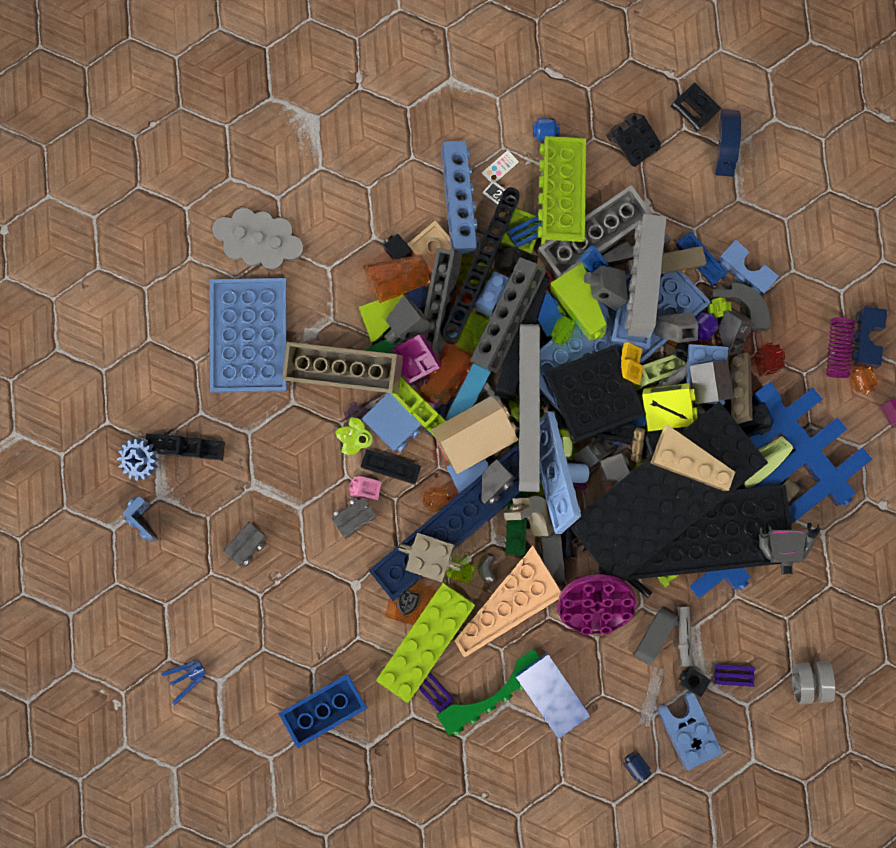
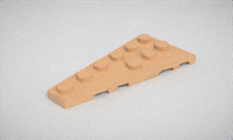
[454,546,562,658]

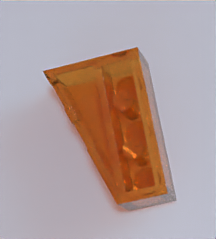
[363,255,431,303]
[420,345,472,408]

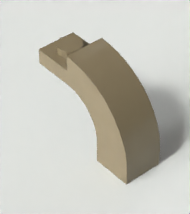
[504,496,554,536]

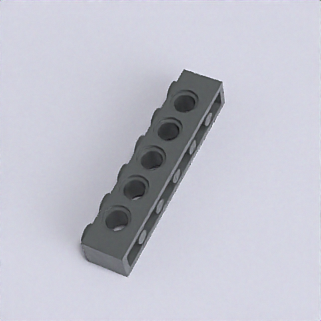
[422,248,463,363]
[470,258,547,374]

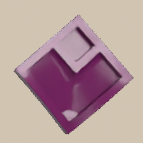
[392,333,442,384]

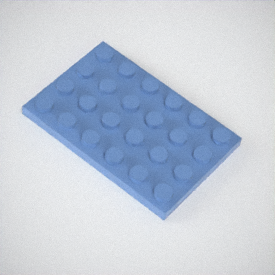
[210,278,287,393]

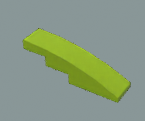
[391,377,446,437]

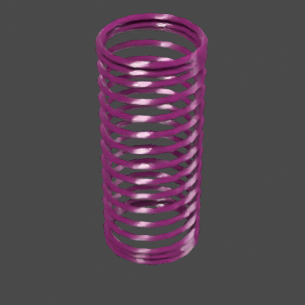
[826,317,855,378]

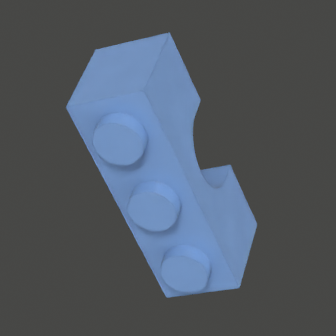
[718,240,779,297]

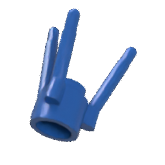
[161,660,206,705]

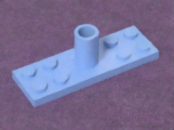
[540,412,589,534]

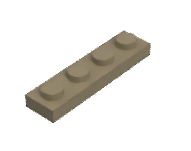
[730,352,753,424]

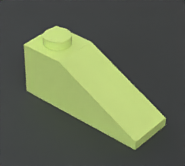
[632,355,686,391]

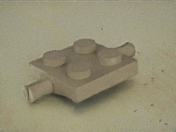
[398,533,463,582]

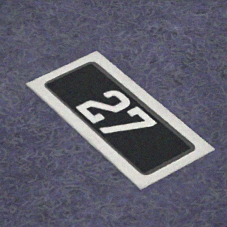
[482,181,516,204]

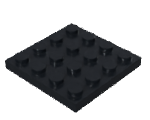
[544,344,646,444]

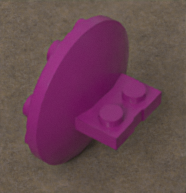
[558,574,637,635]

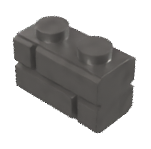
[331,497,377,539]
[223,522,267,567]

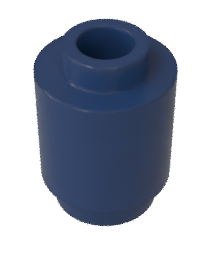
[623,752,652,783]

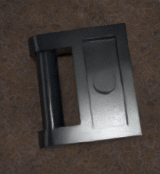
[670,82,721,132]

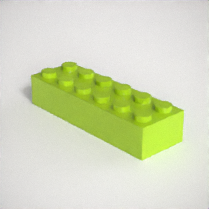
[376,582,476,703]

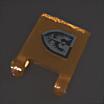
[385,585,437,625]

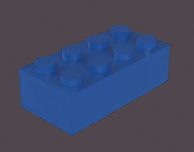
[278,674,368,749]

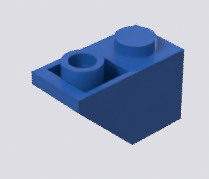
[536,293,568,340]

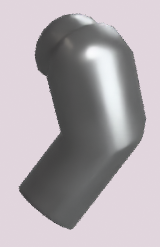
[479,554,496,584]

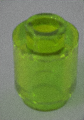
[550,316,575,346]

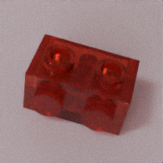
[754,343,785,377]

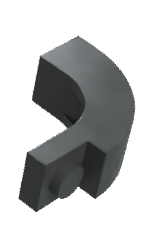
[710,282,770,332]

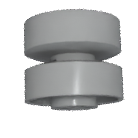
[792,660,835,705]

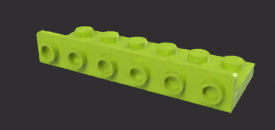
[538,136,586,244]

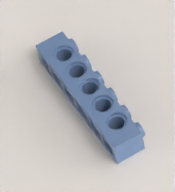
[441,141,479,255]

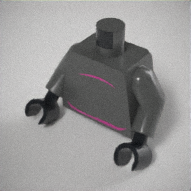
[757,523,820,575]

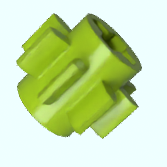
[707,298,732,319]

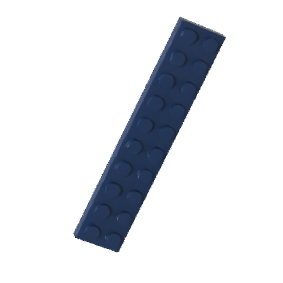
[369,445,542,601]

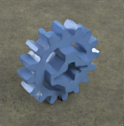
[117,438,159,480]

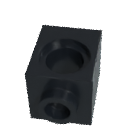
[383,233,413,266]
[678,668,711,697]

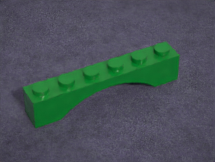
[436,649,540,736]

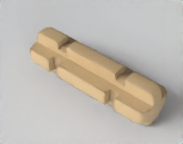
[631,427,645,462]

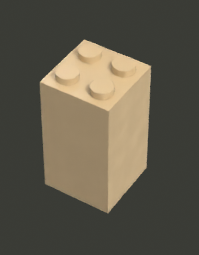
[431,396,518,474]

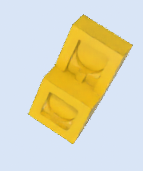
[621,342,644,385]

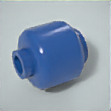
[533,117,560,142]

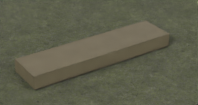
[628,246,707,277]

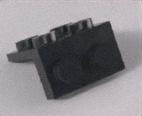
[606,113,661,167]

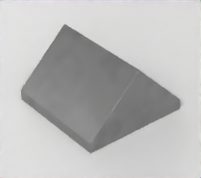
[689,360,734,404]

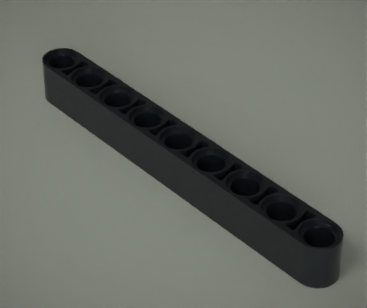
[443,187,520,345]

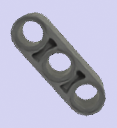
[541,532,565,588]
[633,607,678,666]

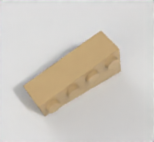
[650,425,735,491]

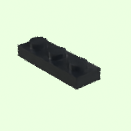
[360,449,421,485]

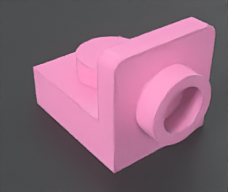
[349,476,382,501]

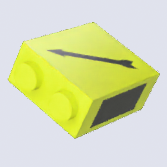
[642,383,698,431]

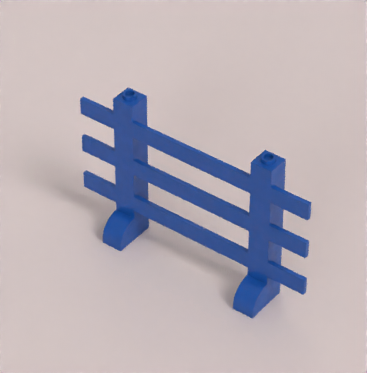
[689,382,872,599]

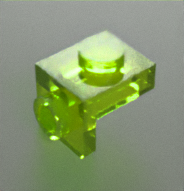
[445,558,475,584]

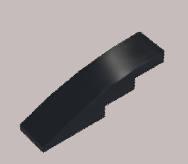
[146,433,225,461]

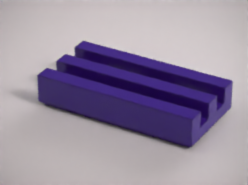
[714,665,755,687]
[418,672,454,713]

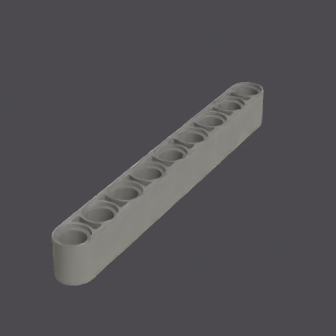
[519,324,540,492]

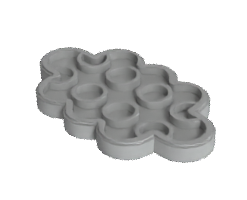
[212,208,304,270]

